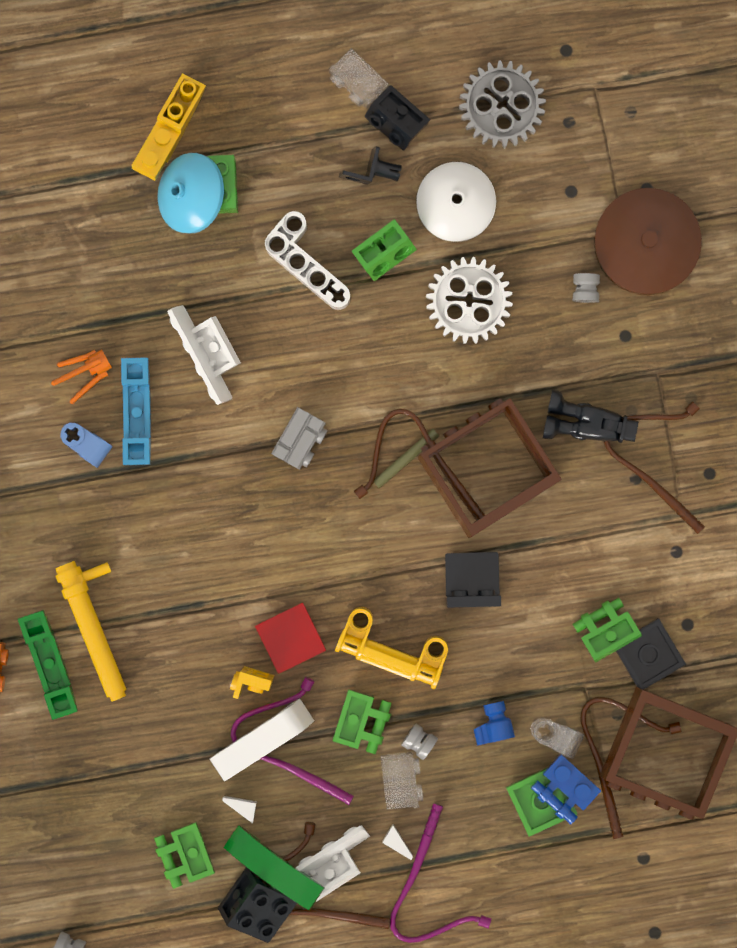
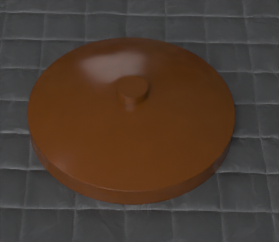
[594,188,702,295]

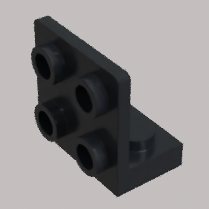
[445,552,501,608]
[218,867,297,943]

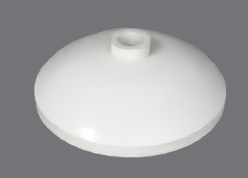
[416,162,496,242]

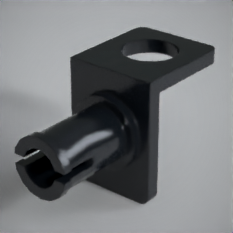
[339,146,402,185]

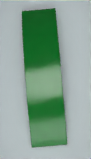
[18,610,78,720]
[223,825,325,910]

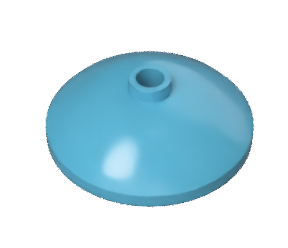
[158,153,224,234]

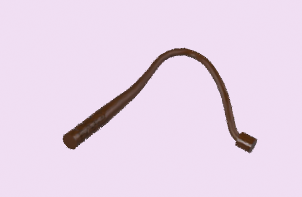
[603,401,705,534]
[354,409,485,521]
[581,697,682,839]
[261,822,390,929]

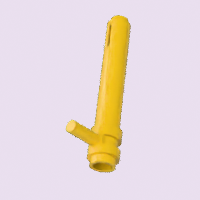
[55,561,127,702]

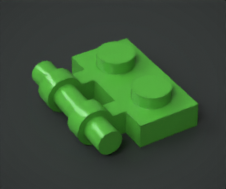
[572,597,642,663]
[332,689,392,754]
[154,822,215,889]

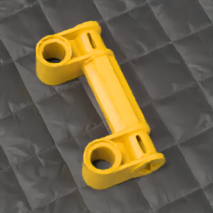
[335,607,448,690]

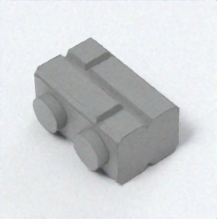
[271,407,328,470]

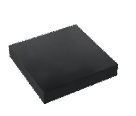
[616,618,686,689]

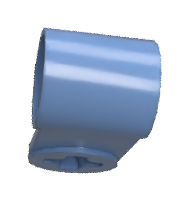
[60,423,113,468]

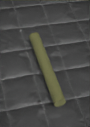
[374,428,439,489]

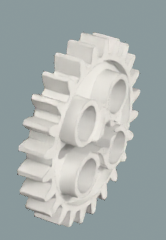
[426,257,513,344]

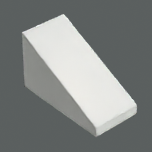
[223,796,257,823]
[382,824,413,860]

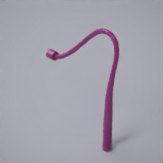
[231,677,354,805]
[390,803,492,943]

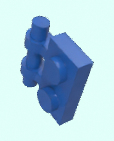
[531,754,601,825]

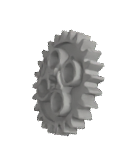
[459,60,546,148]

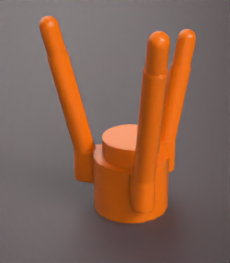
[51,349,112,404]

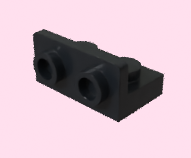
[365,85,431,151]

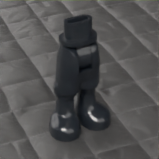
[543,389,639,443]

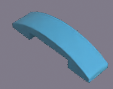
[121,358,151,465]

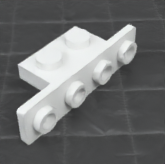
[167,305,241,405]
[272,825,370,902]

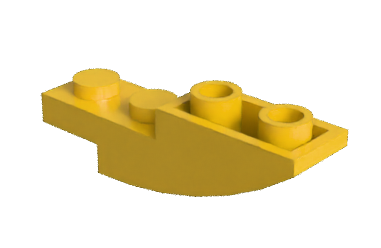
[132,73,206,181]

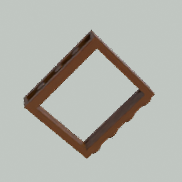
[417,398,562,538]
[600,686,737,820]

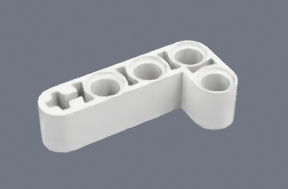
[265,211,350,310]
[210,698,315,781]

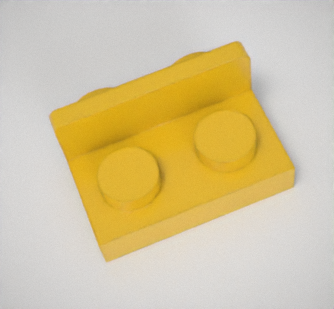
[230,666,275,699]

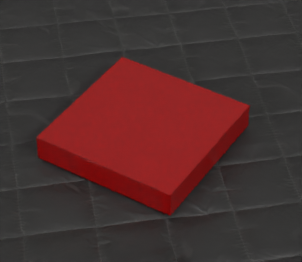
[255,602,326,674]

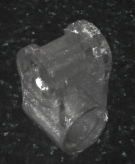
[531,718,585,759]

